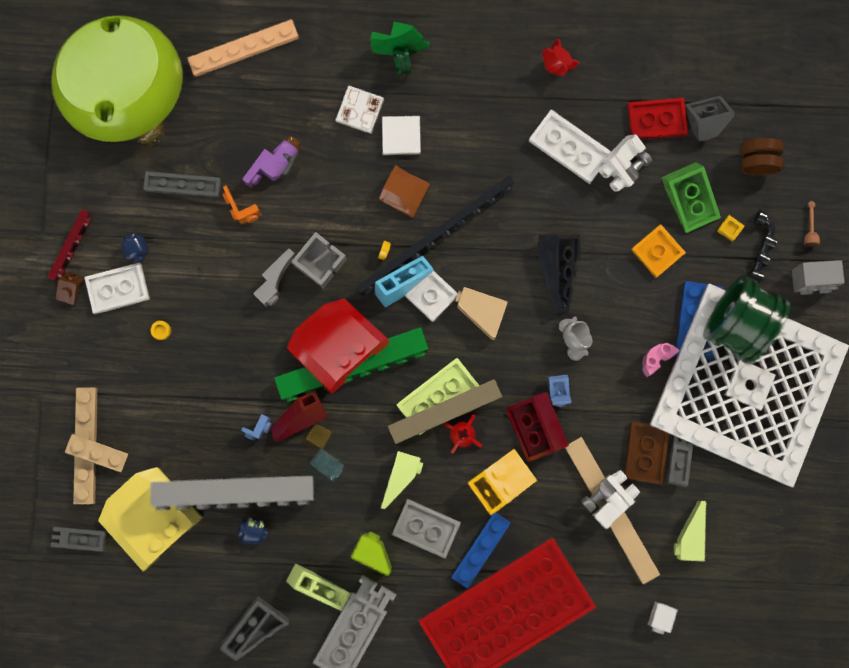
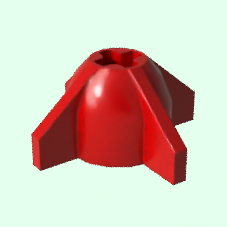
[542,38,579,76]
[443,414,483,454]

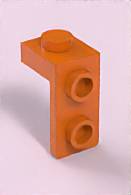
[222,186,261,224]

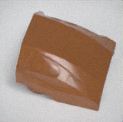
[379,165,430,218]

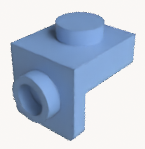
[548,375,571,407]
[241,414,272,441]

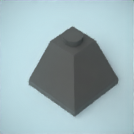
[685,96,735,141]

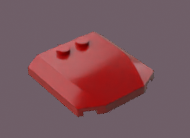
[287,298,389,394]

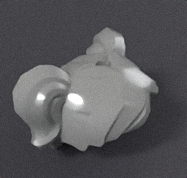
[558,317,593,361]

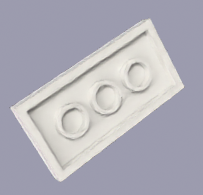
[529,110,611,184]

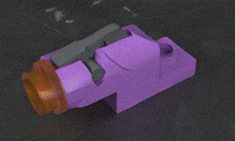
[243,135,301,188]

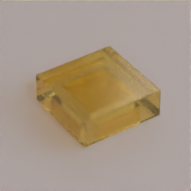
[306,423,332,449]

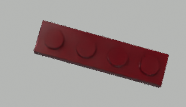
[47,209,92,282]

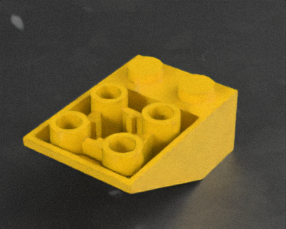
[468,449,537,515]

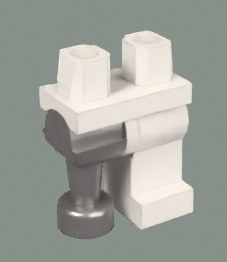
[599,135,652,191]
[581,470,640,529]

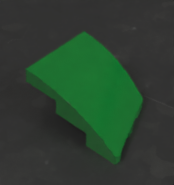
[370,22,430,55]

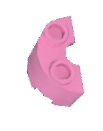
[642,343,680,377]

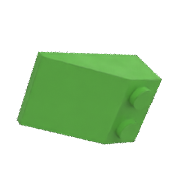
[662,162,721,233]

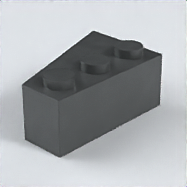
[220,596,289,661]

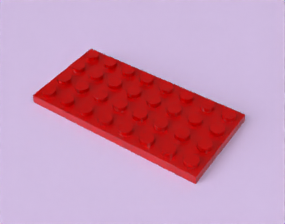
[419,537,596,668]

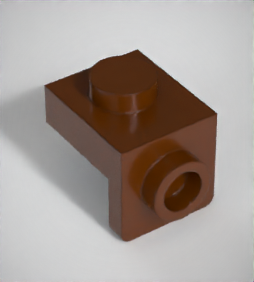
[56,273,84,305]

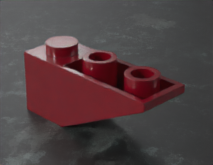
[270,390,328,442]

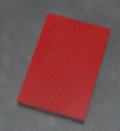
[627,98,688,140]

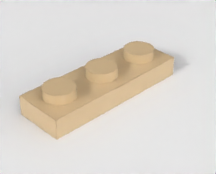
[64,434,128,472]

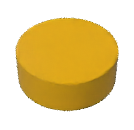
[378,241,391,260]
[151,321,171,340]

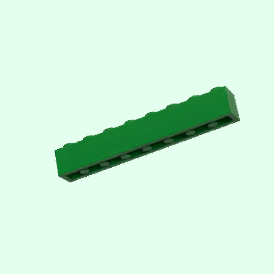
[275,327,429,403]

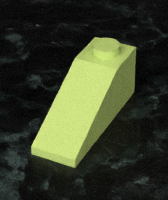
[381,451,423,509]
[674,501,706,561]
[286,564,351,611]

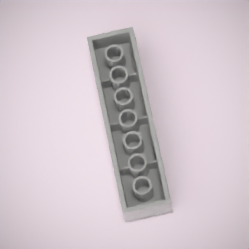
[150,476,313,510]

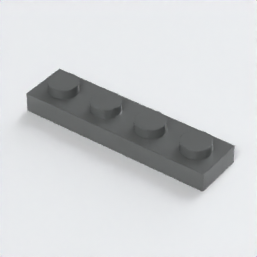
[143,171,222,198]

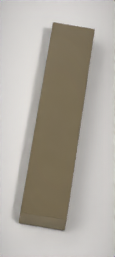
[388,379,502,444]

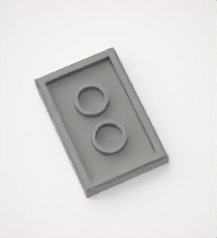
[392,499,461,558]

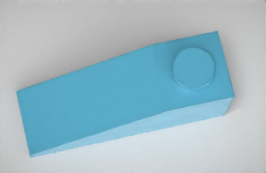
[375,256,434,307]

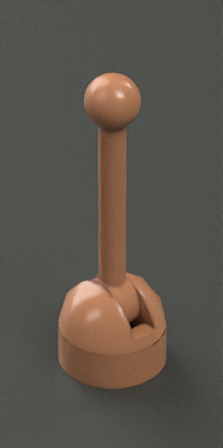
[804,201,820,247]

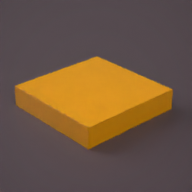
[631,224,686,278]

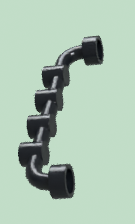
[749,210,777,284]

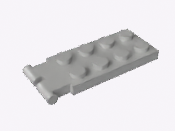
[313,575,397,668]

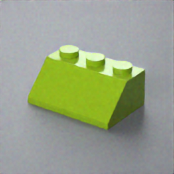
[351,531,392,575]

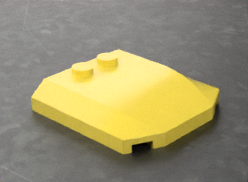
[98,467,203,571]

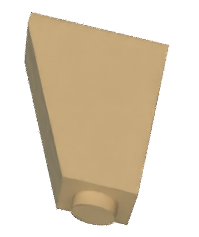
[455,287,508,340]

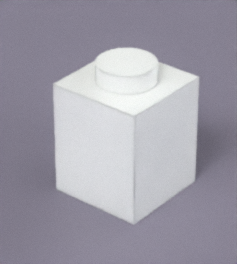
[648,602,677,634]

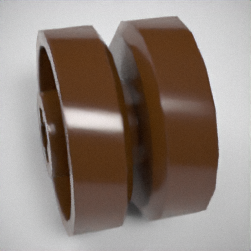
[741,138,784,175]

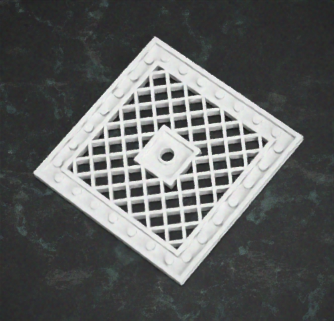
[649,284,849,487]

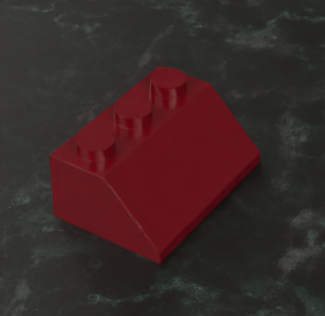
[506,392,569,462]

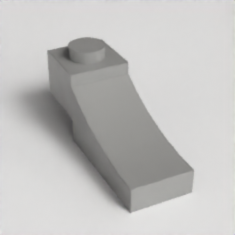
[253,249,296,307]

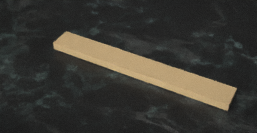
[565,437,660,584]

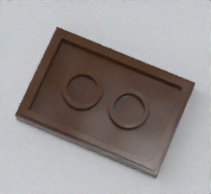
[624,421,669,485]

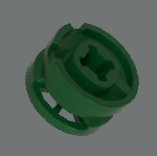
[392,47,412,76]

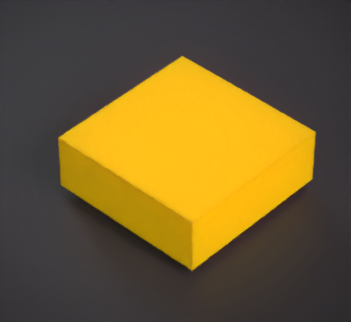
[717,215,744,242]

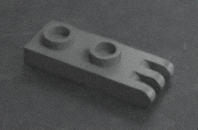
[667,435,693,487]
[51,527,107,551]

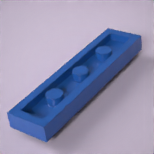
[451,512,511,589]

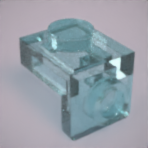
[309,448,344,481]

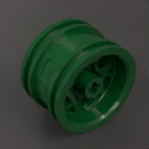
[703,275,790,365]

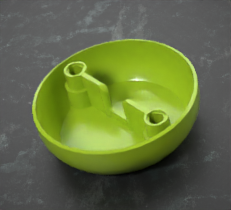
[51,16,183,142]

